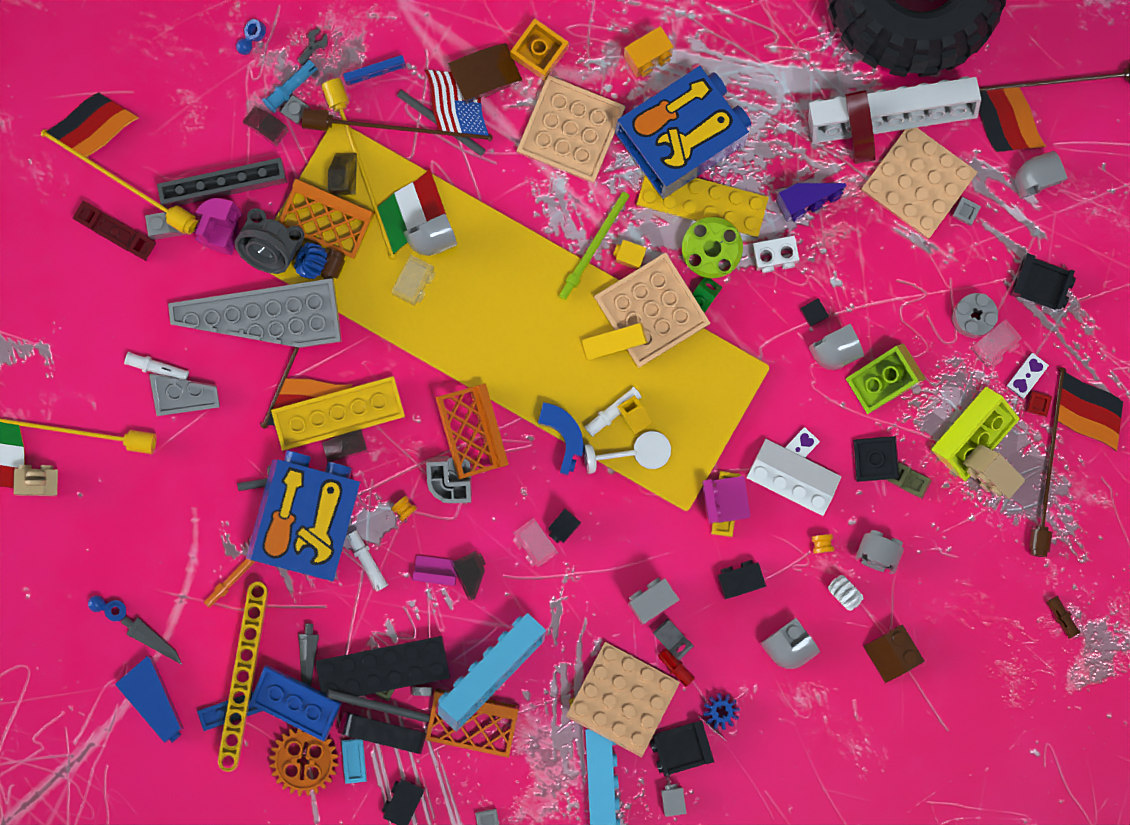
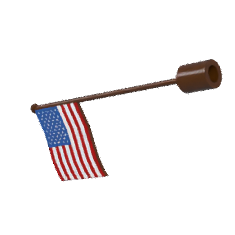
[302,69,493,142]

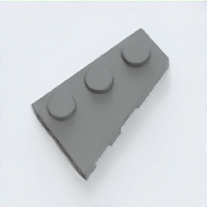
[150,374,220,416]

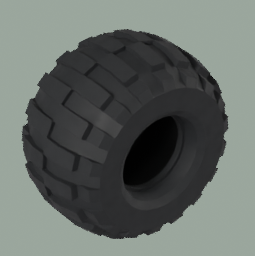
[828,0,1006,77]

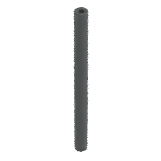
[397,90,486,157]
[327,689,430,723]

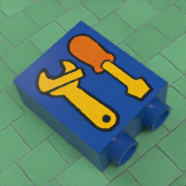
[615,66,751,199]
[246,450,360,582]

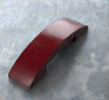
[845,90,875,164]
[72,201,157,261]

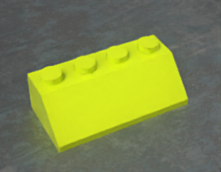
[931,387,1020,482]

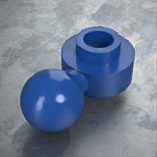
[236,19,266,55]
[88,595,126,622]

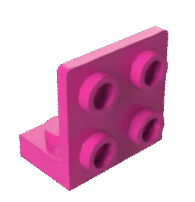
[702,476,751,524]

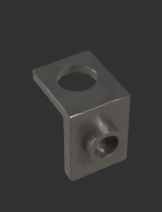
[653,619,694,660]

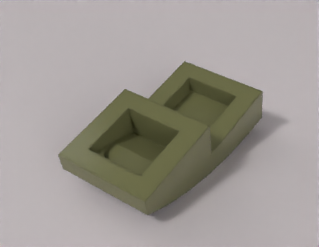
[886,463,932,499]

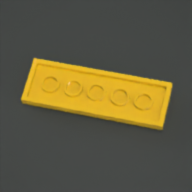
[637,175,769,238]
[271,376,405,451]

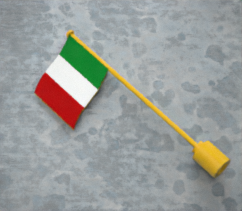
[321,78,446,259]
[0,418,157,488]

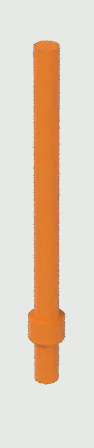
[204,559,256,608]

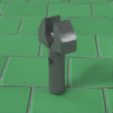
[297,29,328,65]

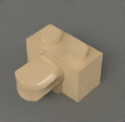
[14,465,58,496]

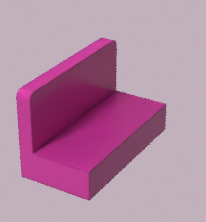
[412,556,458,586]

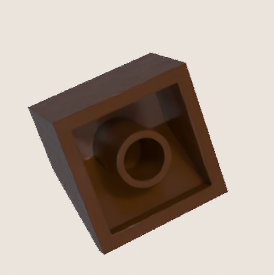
[863,624,925,683]

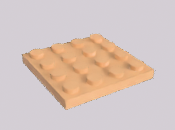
[517,75,625,184]
[860,128,978,239]
[594,252,710,368]
[566,642,680,757]

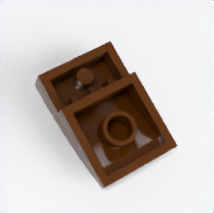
[448,43,523,105]

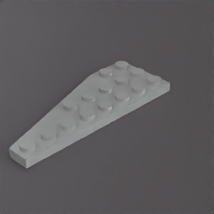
[168,278,342,348]

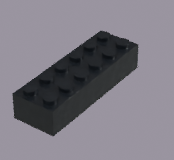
[315,636,451,696]

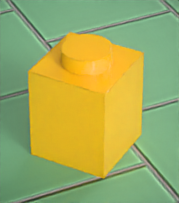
[613,240,647,270]
[617,395,652,434]

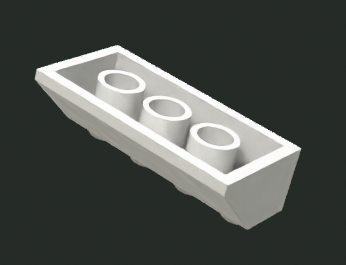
[747,439,842,516]

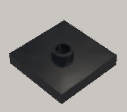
[853,436,900,482]

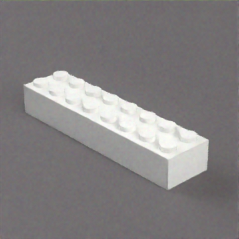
[808,76,981,144]

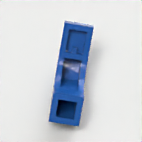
[538,402,583,476]

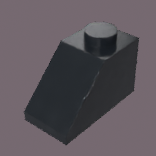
[548,509,581,544]

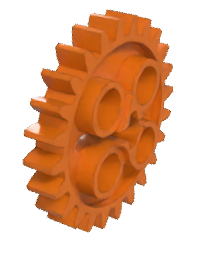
[269,729,339,796]

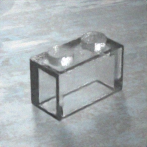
[391,255,436,306]
[971,319,1022,367]
[512,518,559,568]

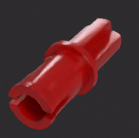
[658,649,695,687]

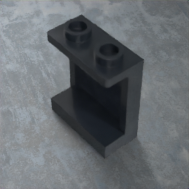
[1010,253,1076,312]
[650,720,714,777]

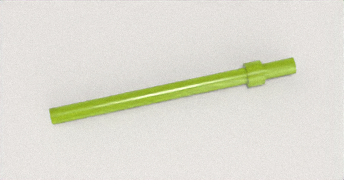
[559,192,630,300]

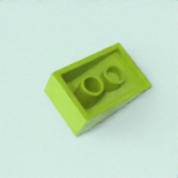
[846,344,926,414]

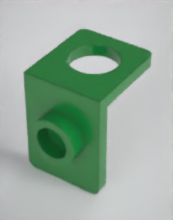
[692,277,722,314]

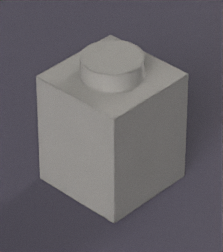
[661,784,687,817]

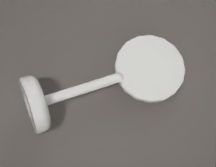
[583,431,671,474]

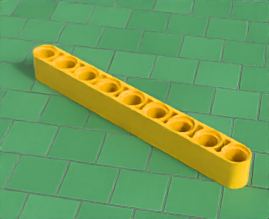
[218,582,268,772]

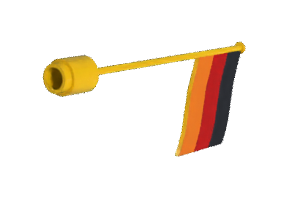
[41,93,198,235]

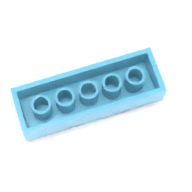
[438,613,546,732]

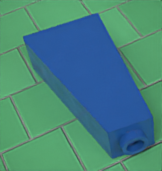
[115,656,184,743]

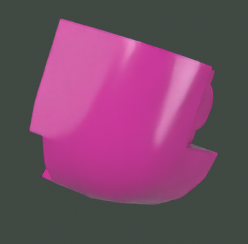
[195,198,242,256]

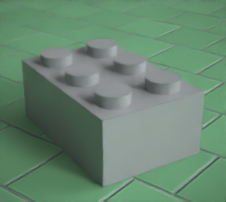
[628,577,679,625]

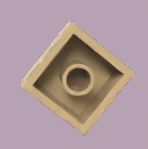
[963,444,1026,499]

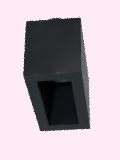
[717,560,766,600]
[381,778,425,825]

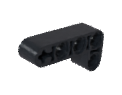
[338,711,427,754]

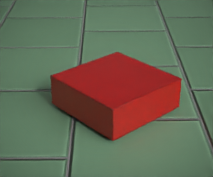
[1025,391,1052,417]

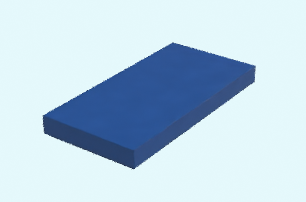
[249,664,342,742]

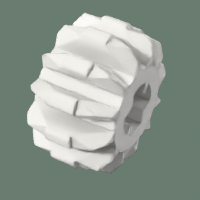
[828,575,863,611]

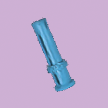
[262,60,318,114]

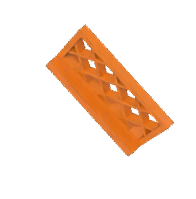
[279,179,375,259]
[435,383,509,479]
[425,688,520,758]

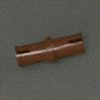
[1046,595,1080,639]

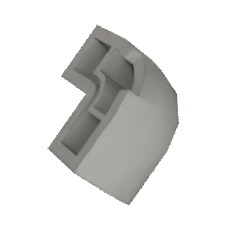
[1015,151,1068,199]
[403,214,457,256]
[809,324,864,370]
[426,456,472,503]
[760,618,820,669]

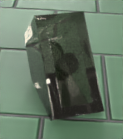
[243,106,289,147]
[328,153,357,195]
[322,429,369,462]
[450,551,486,601]

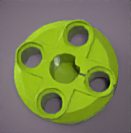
[682,217,743,278]

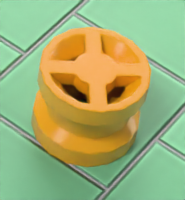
[391,496,417,522]
[811,534,835,554]

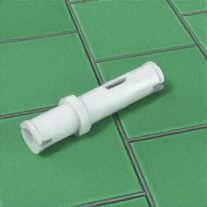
[124,351,189,380]
[584,387,642,437]
[346,530,389,592]

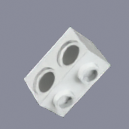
[752,236,799,273]

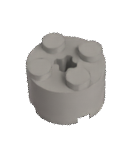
[952,293,998,338]
[855,530,904,574]

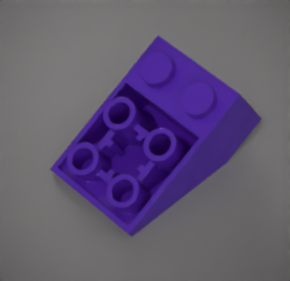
[775,183,847,222]

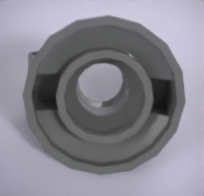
[235,208,305,274]

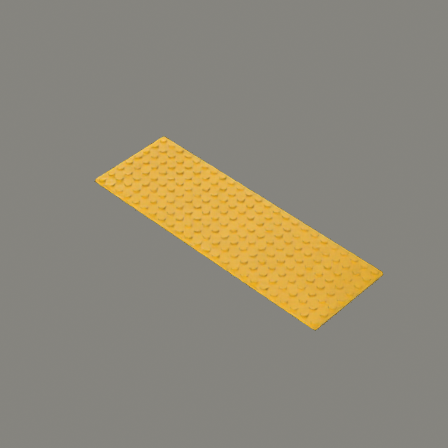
[270,124,769,511]

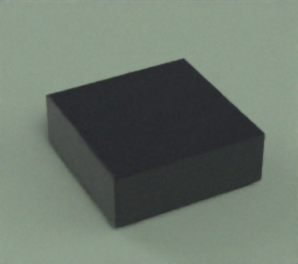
[800,298,829,327]

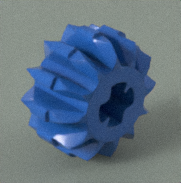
[294,242,327,279]
[703,693,740,730]

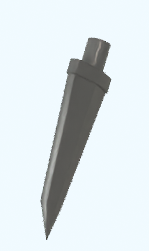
[121,616,182,665]
[298,623,319,686]

